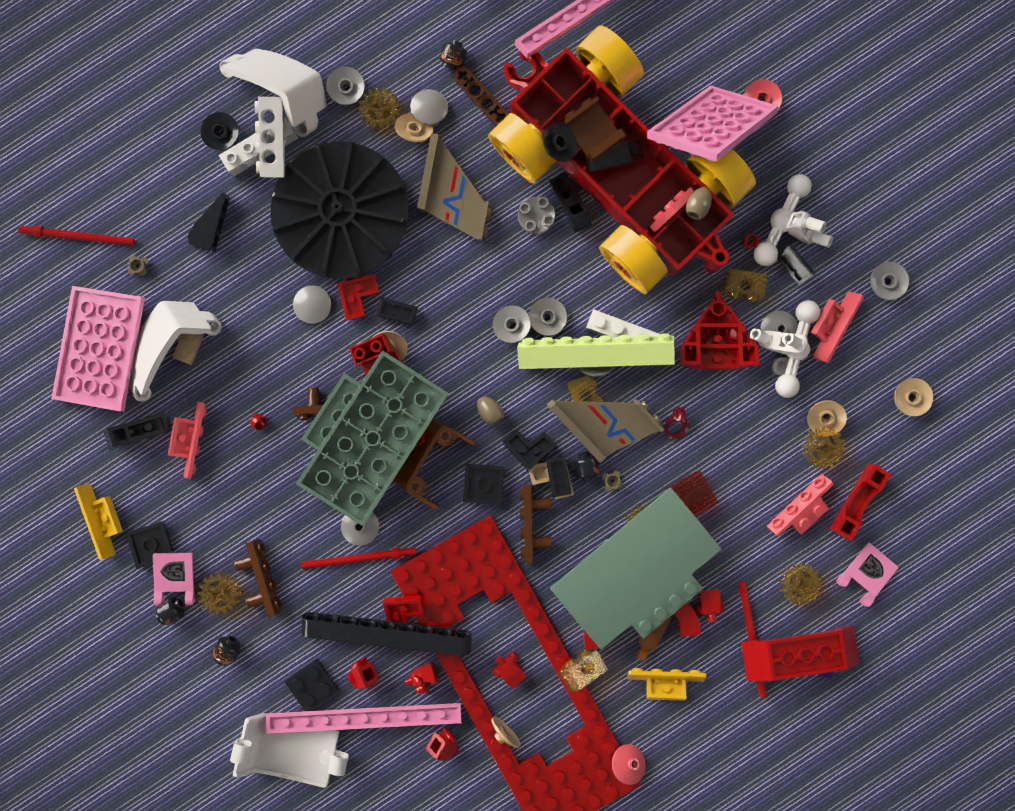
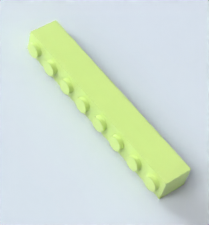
[517,334,675,369]

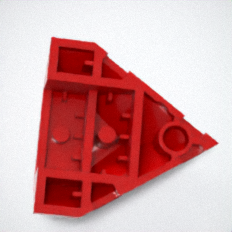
[680,290,759,370]

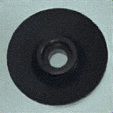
[200,112,239,150]
[543,122,577,162]

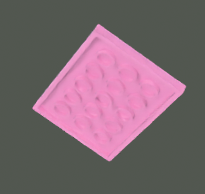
[647,86,778,161]
[51,286,145,412]

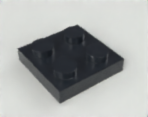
[463,463,504,505]
[125,521,174,569]
[285,658,339,711]

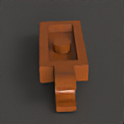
[636,616,672,661]

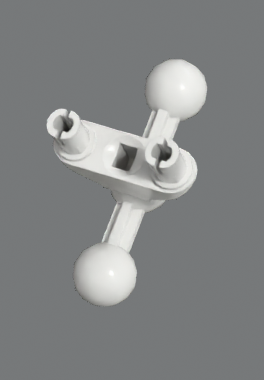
[754,174,833,266]
[750,300,820,398]

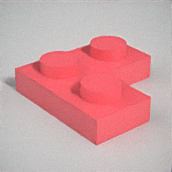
[650,187,694,232]

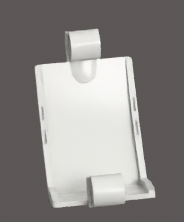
[220,49,327,137]
[129,301,222,401]
[230,713,349,788]

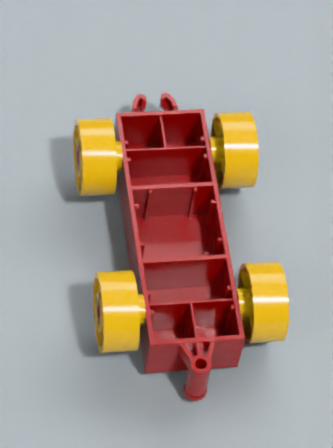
[488,26,756,294]

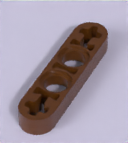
[454,67,508,126]

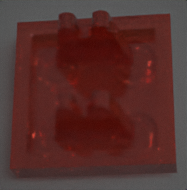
[665,470,719,517]

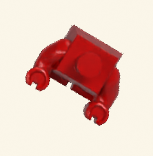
[694,589,725,623]
[492,651,527,689]
[348,657,379,689]
[405,663,440,694]
[426,728,459,761]

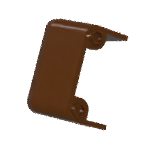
[393,418,477,510]

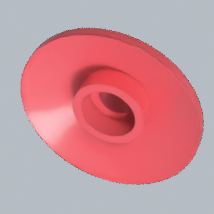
[744,79,782,109]
[612,744,646,785]

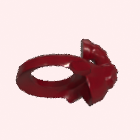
[664,407,690,439]

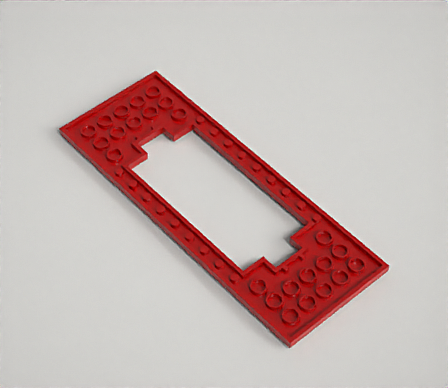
[390,515,641,811]

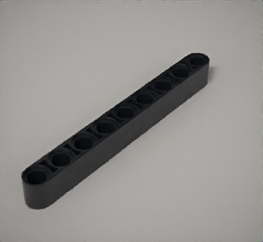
[302,612,472,656]

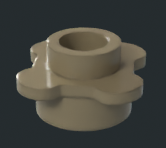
[128,256,149,276]
[602,471,623,492]

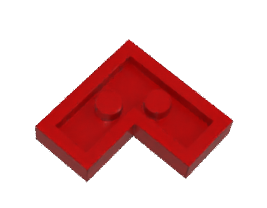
[337,274,380,321]
[383,595,425,623]

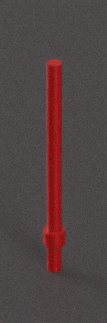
[18,226,135,246]
[301,547,416,569]
[738,581,767,697]

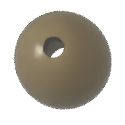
[686,187,712,220]
[477,396,504,426]

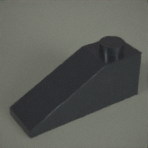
[584,140,645,173]
[549,172,592,233]
[188,193,230,252]
[104,413,170,450]

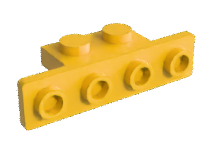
[74,483,123,560]
[627,668,706,701]

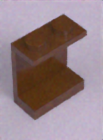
[564,96,626,163]

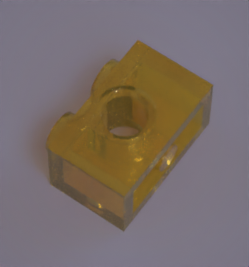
[723,268,768,302]
[566,375,603,402]
[559,649,608,692]

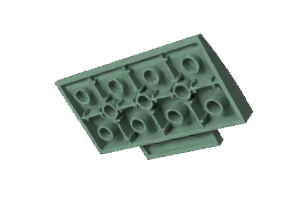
[296,350,449,526]
[550,488,721,650]

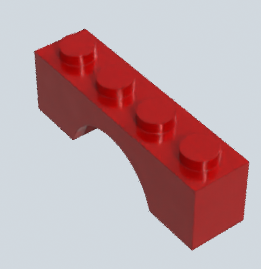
[829,464,892,541]

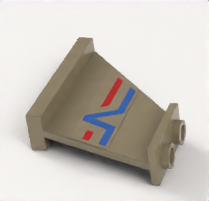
[417,133,492,242]
[547,399,664,463]

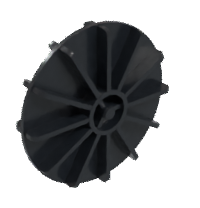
[271,141,409,279]

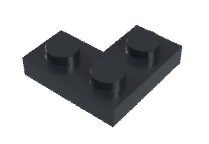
[503,430,557,471]

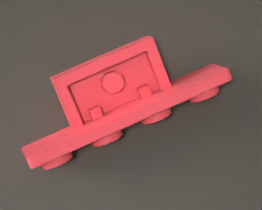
[811,291,864,363]
[168,402,207,479]
[767,474,834,536]

